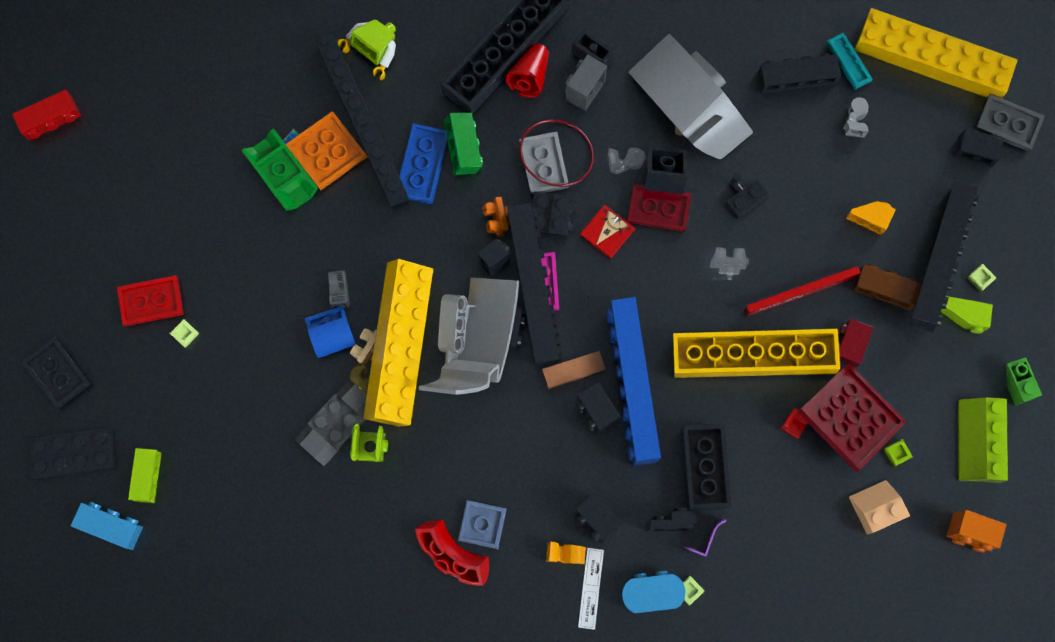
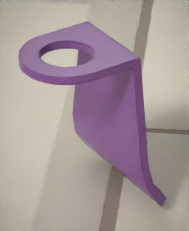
[683,518,726,556]

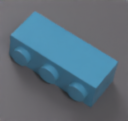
[71,501,143,550]

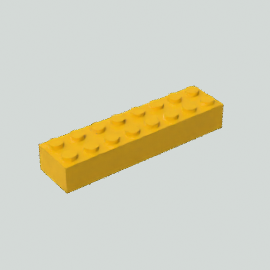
[854,8,1018,98]
[363,259,433,427]
[673,329,840,378]

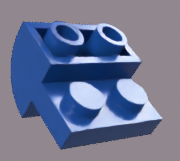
[305,306,356,358]

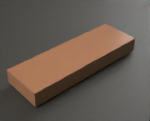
[542,351,606,389]

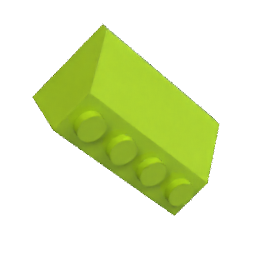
[958,398,1008,483]

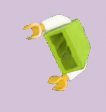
[338,20,396,80]

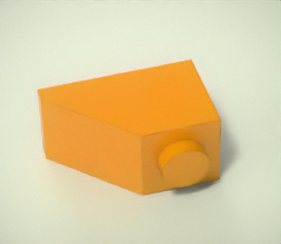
[846,201,896,235]

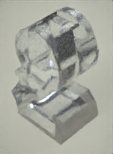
[607,148,646,174]

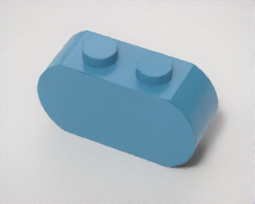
[622,571,686,613]

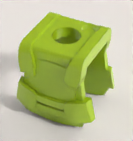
[350,424,388,462]

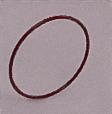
[519,119,594,187]

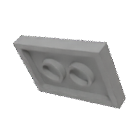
[519,132,569,195]

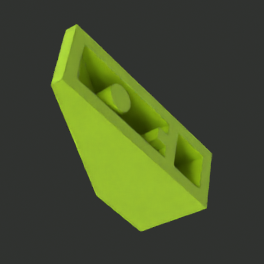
[941,296,993,334]

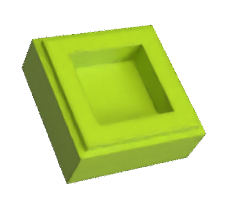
[883,439,913,467]

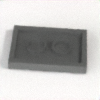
[975,94,1045,152]

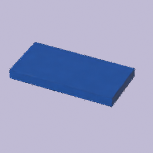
[399,123,448,204]

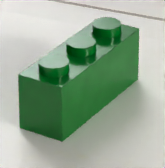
[444,113,483,175]

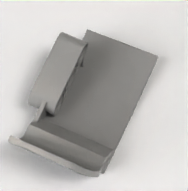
[628,34,753,159]
[419,278,519,395]

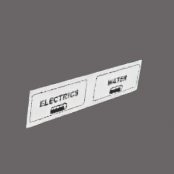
[578,548,604,630]

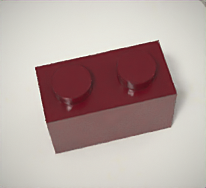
[838,319,874,368]

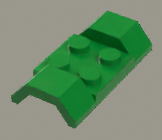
[242,128,318,211]

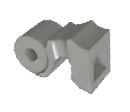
[843,97,869,138]

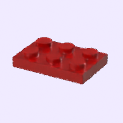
[117,275,184,327]

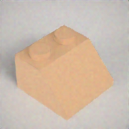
[849,480,910,534]

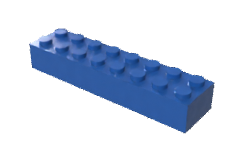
[606,297,661,466]

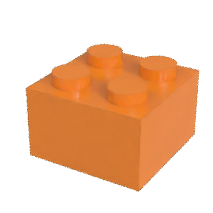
[946,510,1007,553]

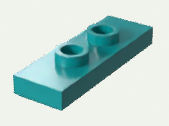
[826,32,873,90]

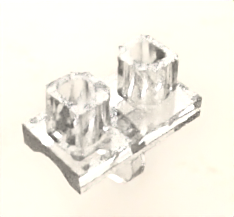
[710,248,749,280]

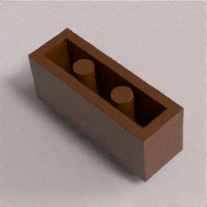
[853,264,921,310]

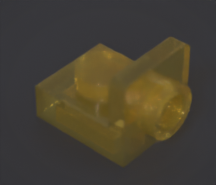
[349,363,369,394]

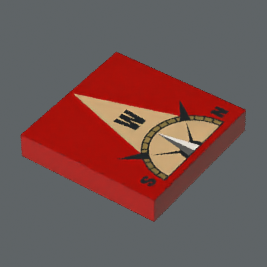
[580,205,635,259]

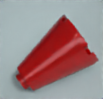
[506,44,549,98]

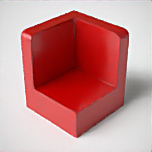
[780,408,808,439]

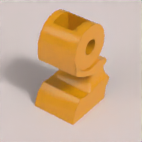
[546,542,586,564]

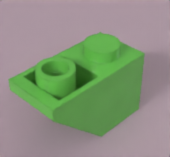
[1006,357,1042,406]

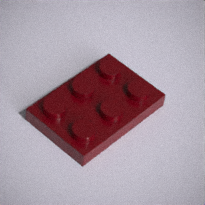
[627,184,691,233]

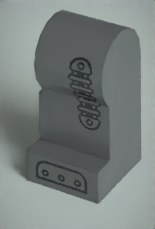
[328,270,350,309]

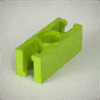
[128,448,161,503]

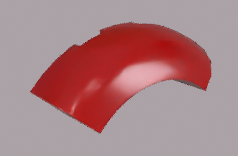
[415,519,489,586]

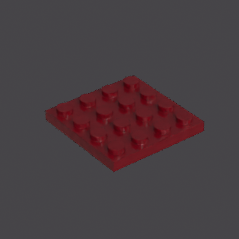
[798,363,906,473]

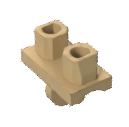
[350,328,377,367]

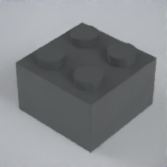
[565,55,607,111]

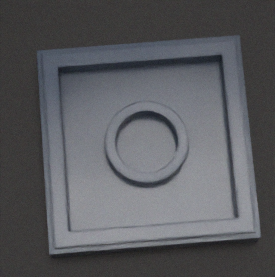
[458,500,507,550]

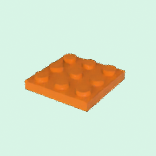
[286,111,367,191]

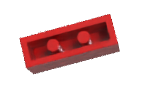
[13,90,81,140]

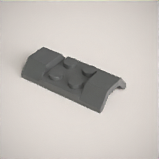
[294,380,367,466]

